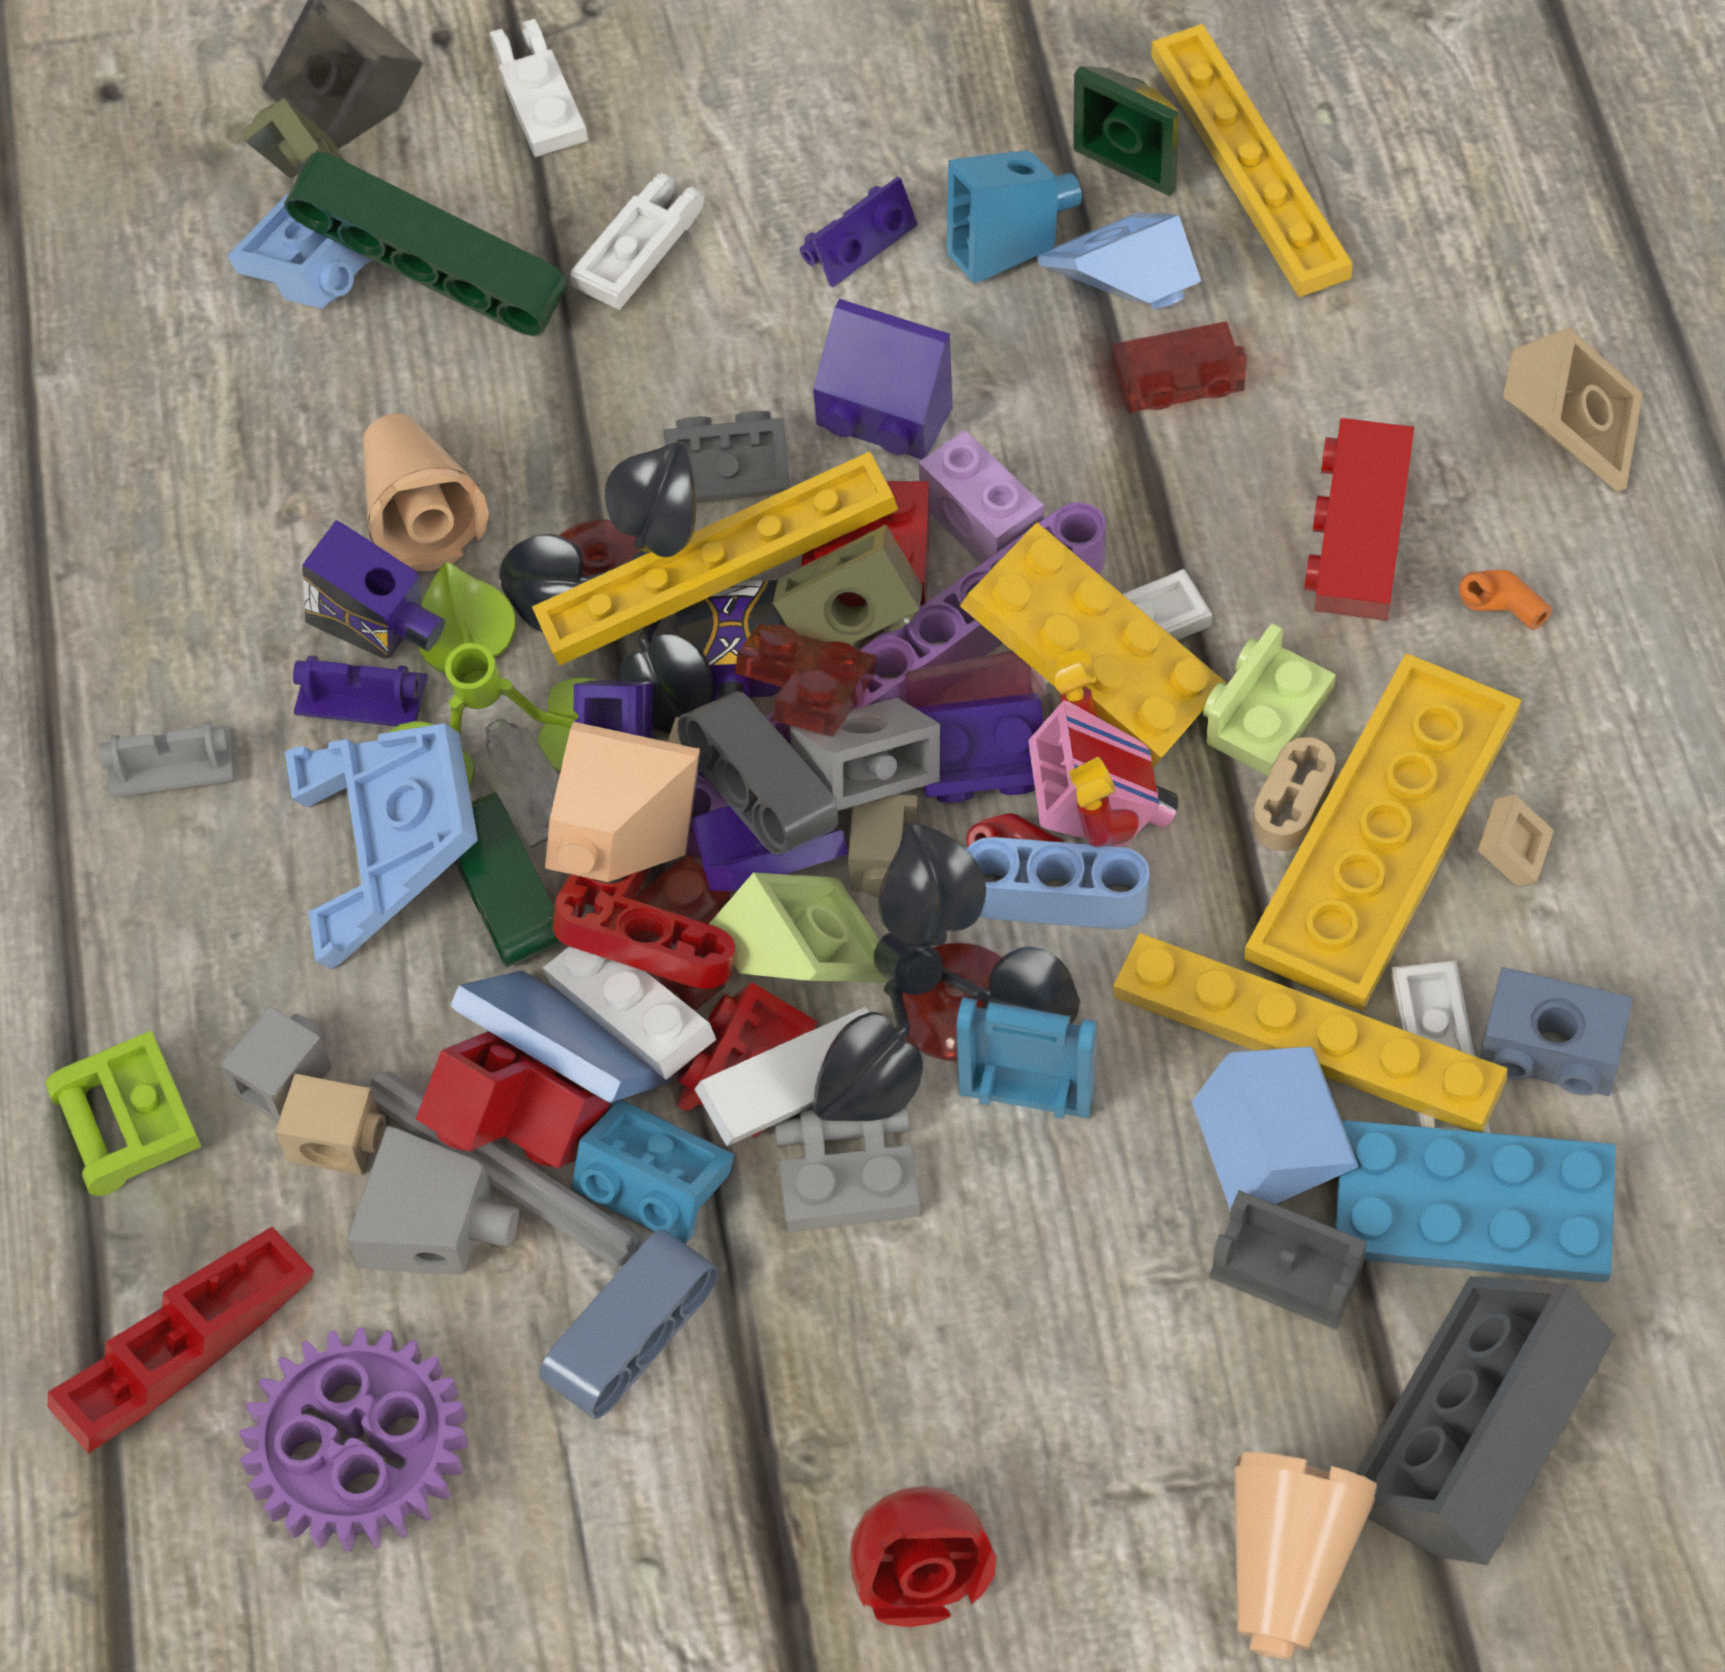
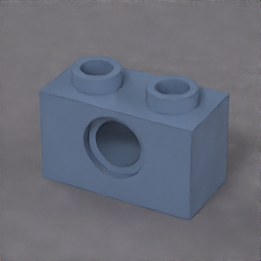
[1480,967,1633,1096]

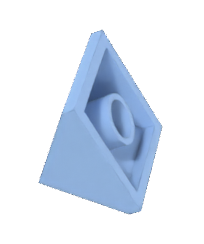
[1191,1046,1359,1211]

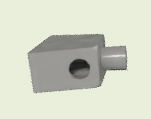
[347,1126,519,1275]

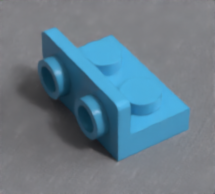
[572,1099,735,1244]

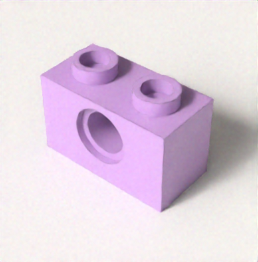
[918,430,1044,563]

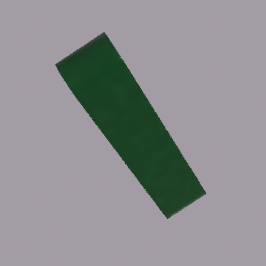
[284,152,567,336]

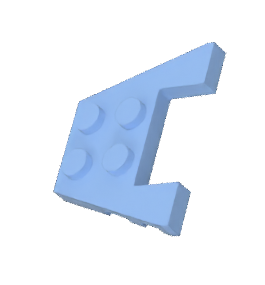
[285,723,478,969]

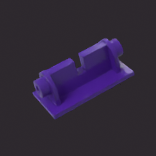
[799,176,918,287]
[293,655,428,727]

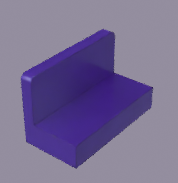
[692,805,849,891]

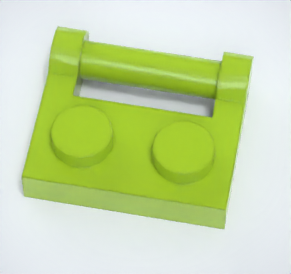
[45,1030,202,1196]

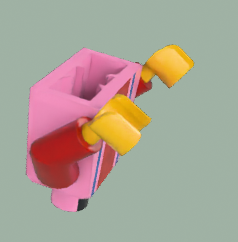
[1028,647,1178,848]

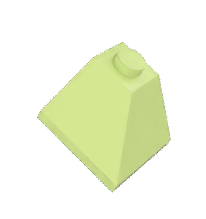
[709,873,889,983]

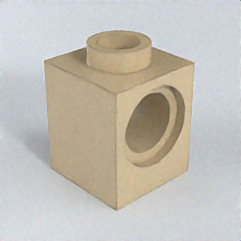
[275,1074,386,1175]

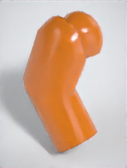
[1458,570,1552,630]

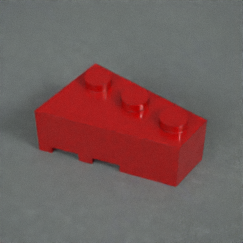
[1304,418,1415,621]

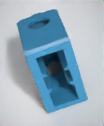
[946,150,1082,283]

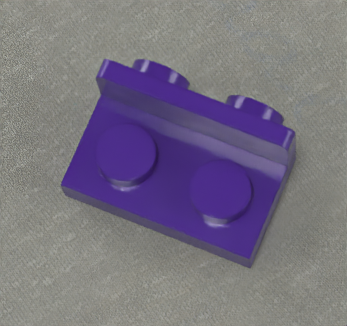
[914,693,1043,803]

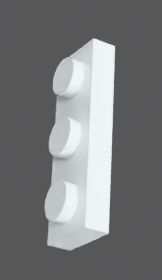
[543,947,716,1080]

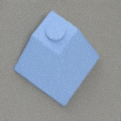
[1036,212,1201,309]

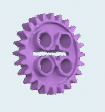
[239,1327,469,1552]

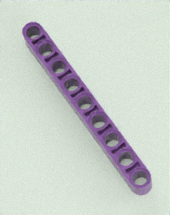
[685,502,1106,857]

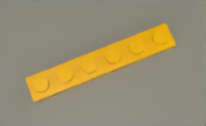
[1151,24,1353,297]
[532,451,898,666]
[1113,933,1507,1132]

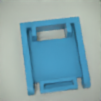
[957,997,1097,1119]

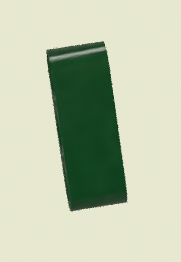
[454,792,563,968]

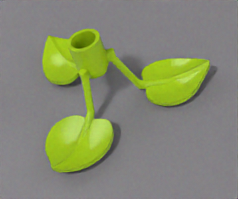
[389,562,596,789]

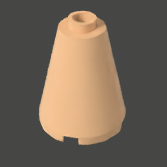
[363,413,489,571]
[1234,1452,1377,1660]

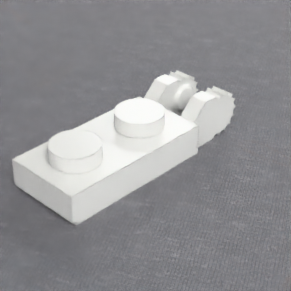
[489,19,588,157]
[570,173,705,310]

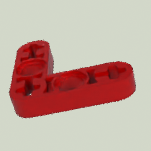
[552,867,735,989]

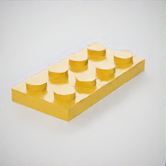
[960,522,1227,768]

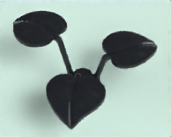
[499,441,714,734]
[813,822,1081,1121]

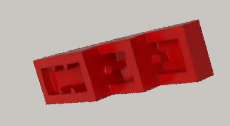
[47,1226,314,1454]

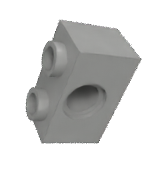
[790,698,940,811]

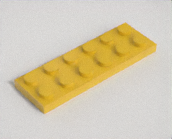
[1244,653,1522,1011]

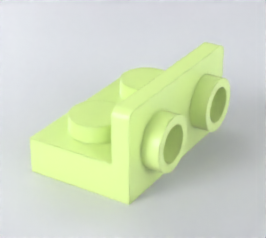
[1203,623,1336,776]

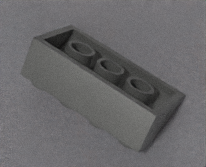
[1356,1276,1615,1565]

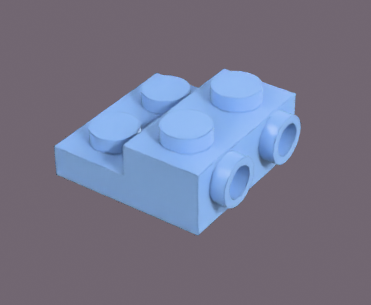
[227,190,372,309]

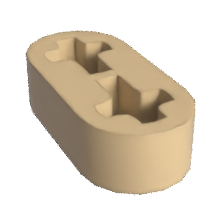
[1252,737,1336,851]

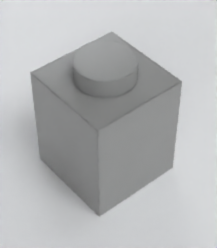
[220,1005,332,1122]

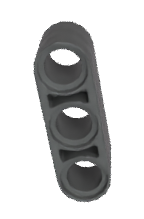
[677,691,838,855]

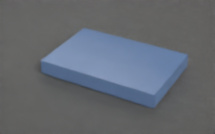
[450,970,675,1103]

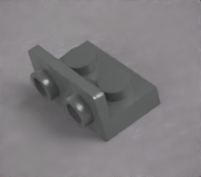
[663,411,790,502]

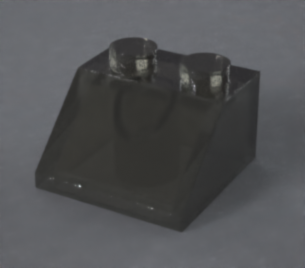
[262,0,423,149]

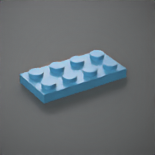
[1335,1120,1616,1282]

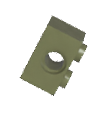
[773,525,923,664]

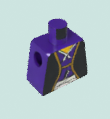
[302,520,445,659]
[676,580,791,701]

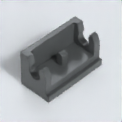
[1210,1190,1367,1330]

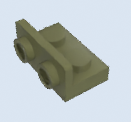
[241,98,347,178]

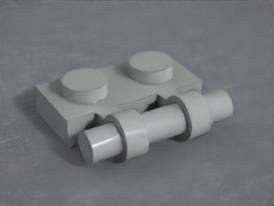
[775,1105,921,1233]

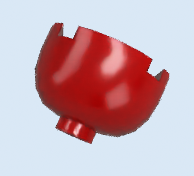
[850,1486,997,1628]

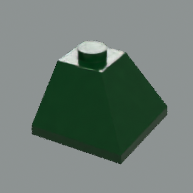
[1073,66,1180,196]

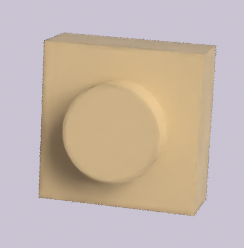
[1478,794,1554,887]

